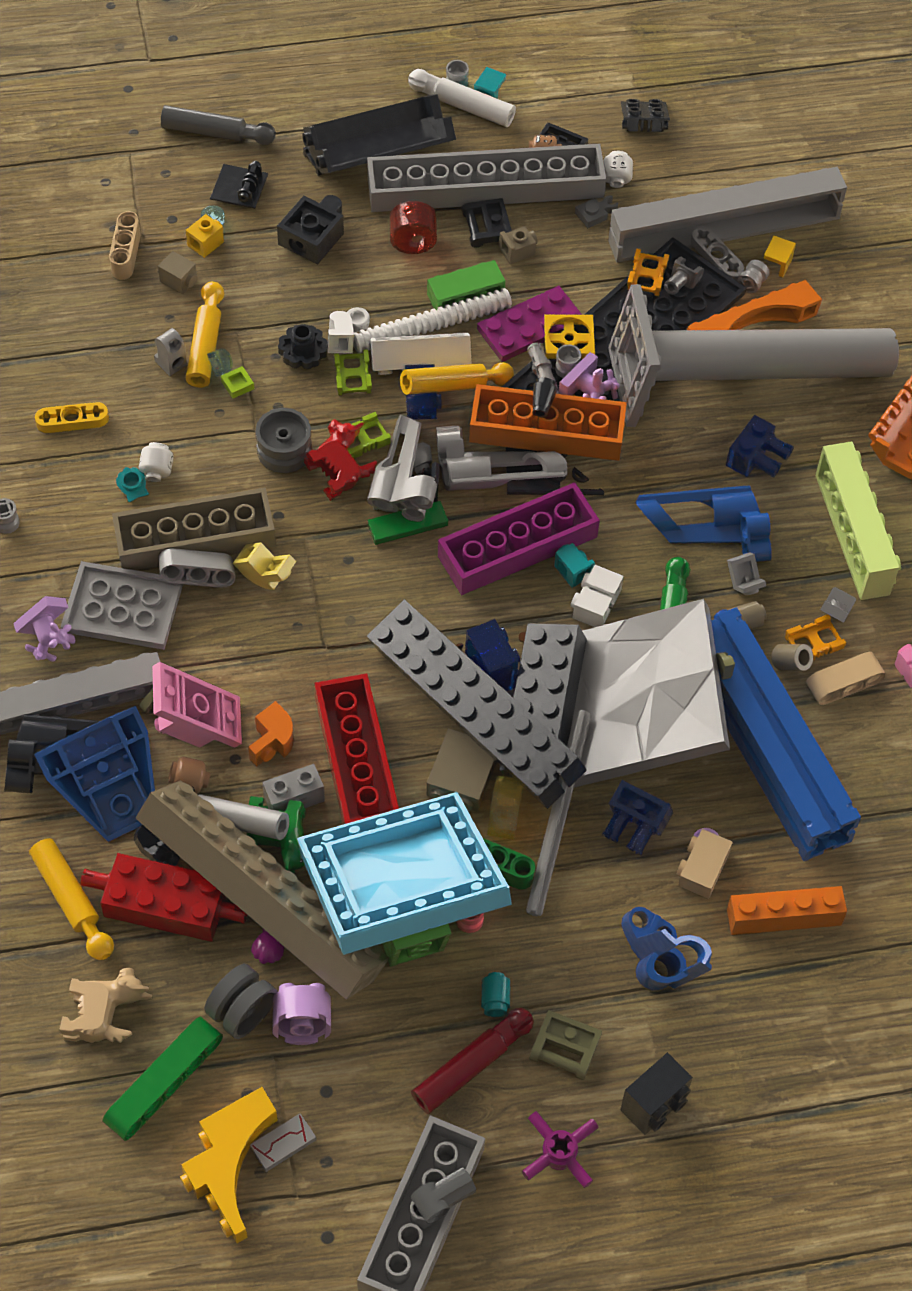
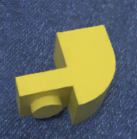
[233,542,296,590]

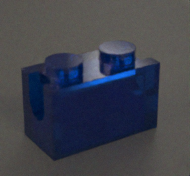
[405,364,442,420]

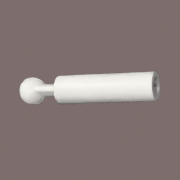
[408,69,516,127]

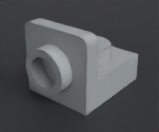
[820,587,856,623]

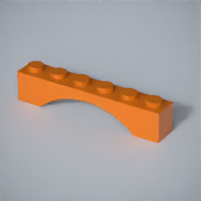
[687,280,822,330]

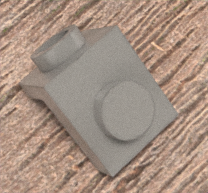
[727,552,766,595]

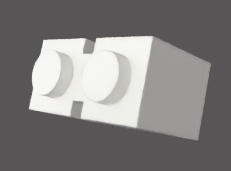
[571,565,624,627]

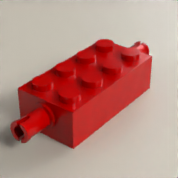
[80,853,248,942]

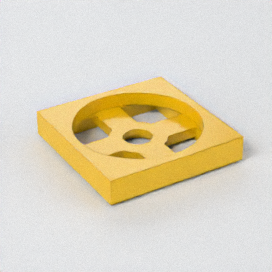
[544,314,595,359]

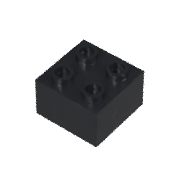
[620,1052,693,1135]

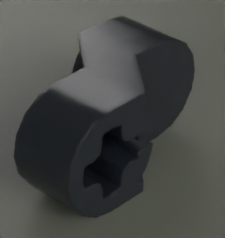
[134,825,180,866]

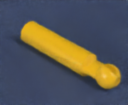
[186,281,225,388]
[400,362,514,395]
[29,838,114,960]

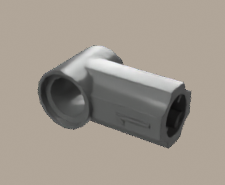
[411,1167,476,1224]

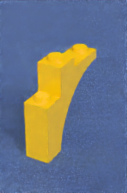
[180,1087,278,1243]

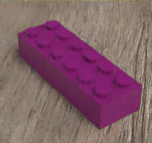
[438,482,600,596]

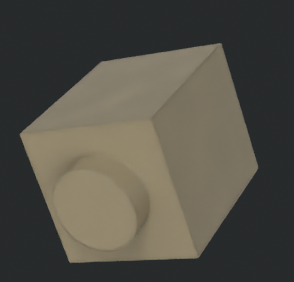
[158,251,198,294]

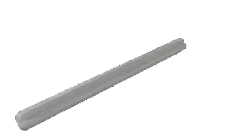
[526,710,591,916]

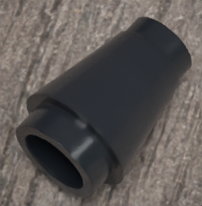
[532,377,558,417]

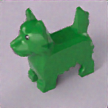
[246,796,306,873]

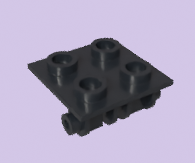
[621,99,670,132]
[210,161,268,209]

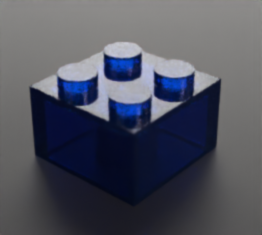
[465,619,521,692]

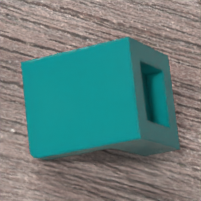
[474,67,506,99]

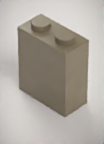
[426,728,497,812]

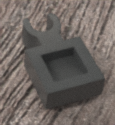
[575,195,619,229]

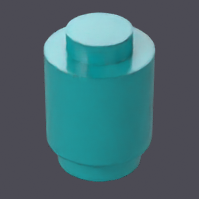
[481,972,510,1017]

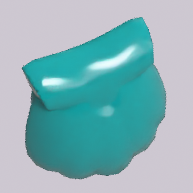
[116,467,149,502]

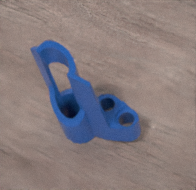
[635,485,772,562]

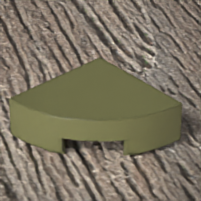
[716,652,735,680]

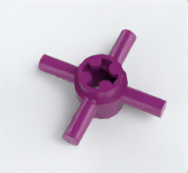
[522,1111,599,1188]

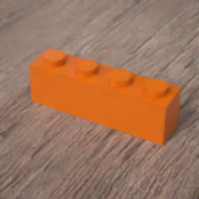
[727,886,847,935]

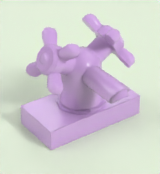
[559,352,620,400]
[13,596,75,662]

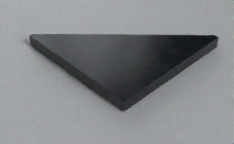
[506,447,604,496]

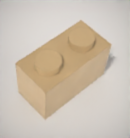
[676,829,733,899]

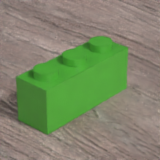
[427,260,505,310]

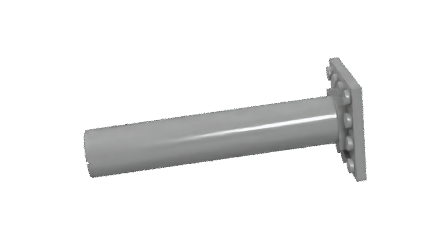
[608,284,899,427]

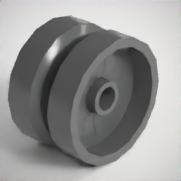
[255,408,312,473]
[204,963,278,1039]

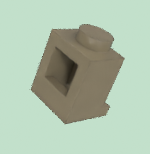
[499,226,538,264]

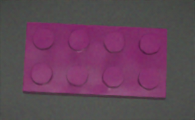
[477,286,582,362]

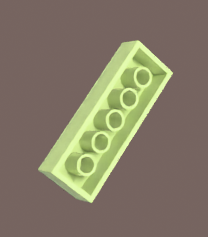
[815,441,901,600]

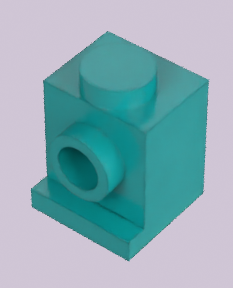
[554,543,595,588]

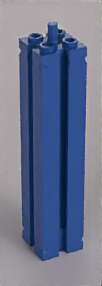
[711,607,861,861]

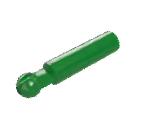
[660,557,691,610]

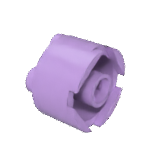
[273,983,331,1045]

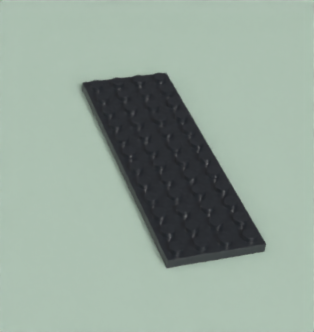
[502,237,746,458]

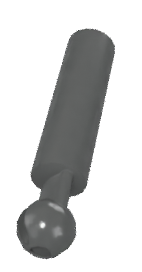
[161,105,276,145]

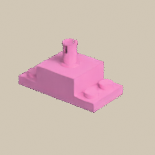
[153,662,242,748]

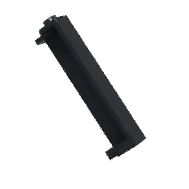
[302,94,456,173]

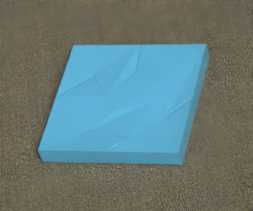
[297,792,512,955]

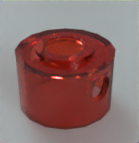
[390,201,437,254]

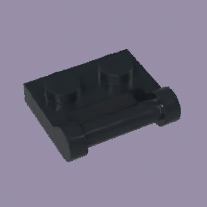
[461,198,512,248]

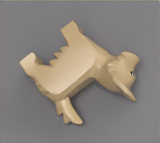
[59,968,152,1043]

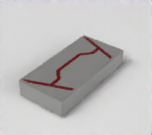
[250,1114,316,1172]

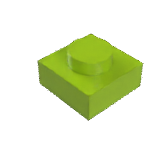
[221,366,255,399]

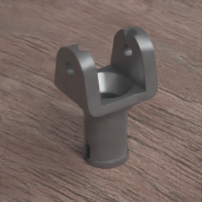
[664,257,704,295]

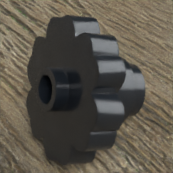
[278,324,328,370]

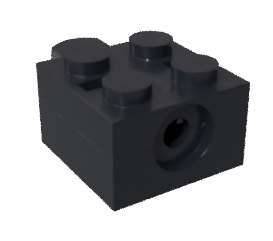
[277,195,344,265]

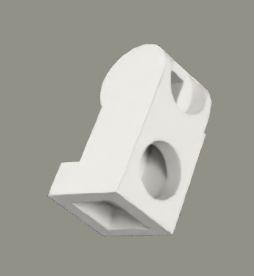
[327,311,354,353]

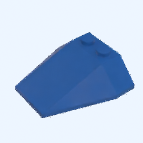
[34,706,155,842]

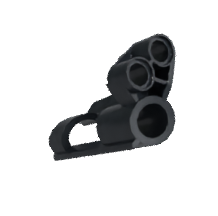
[4,715,99,794]

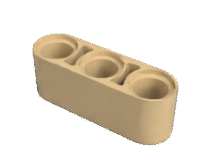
[109,211,141,280]
[806,652,886,705]

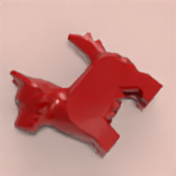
[304,419,377,501]

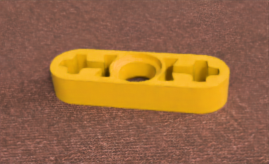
[35,402,109,433]

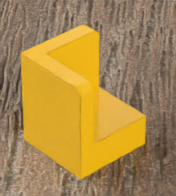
[764,236,796,278]

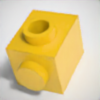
[186,214,224,258]

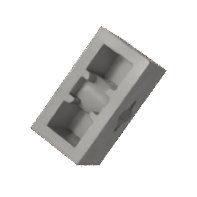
[262,764,325,812]

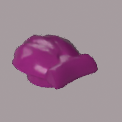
[251,928,284,964]

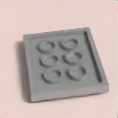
[60,561,183,650]

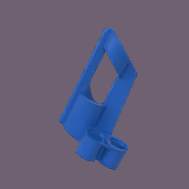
[621,907,712,990]

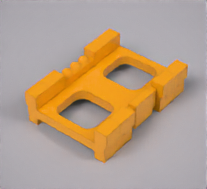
[627,248,669,296]
[785,614,846,660]

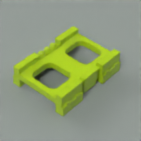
[334,349,372,395]
[348,412,391,459]

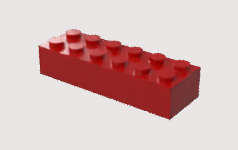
[314,673,399,825]

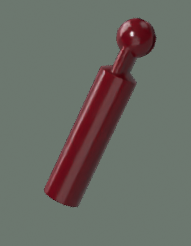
[411,1008,534,1114]

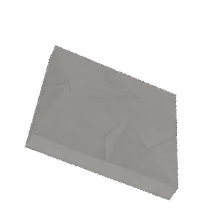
[570,599,730,787]

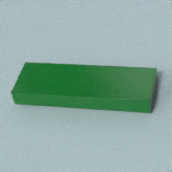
[368,501,448,545]

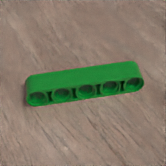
[483,838,535,890]
[102,1016,223,1141]

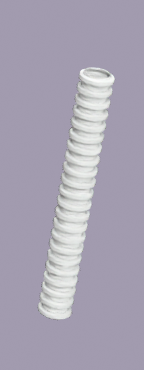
[353,288,512,353]

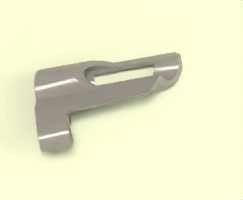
[367,414,437,522]
[436,425,567,491]

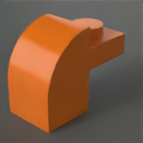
[248,701,294,767]

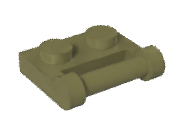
[529,1010,602,1080]

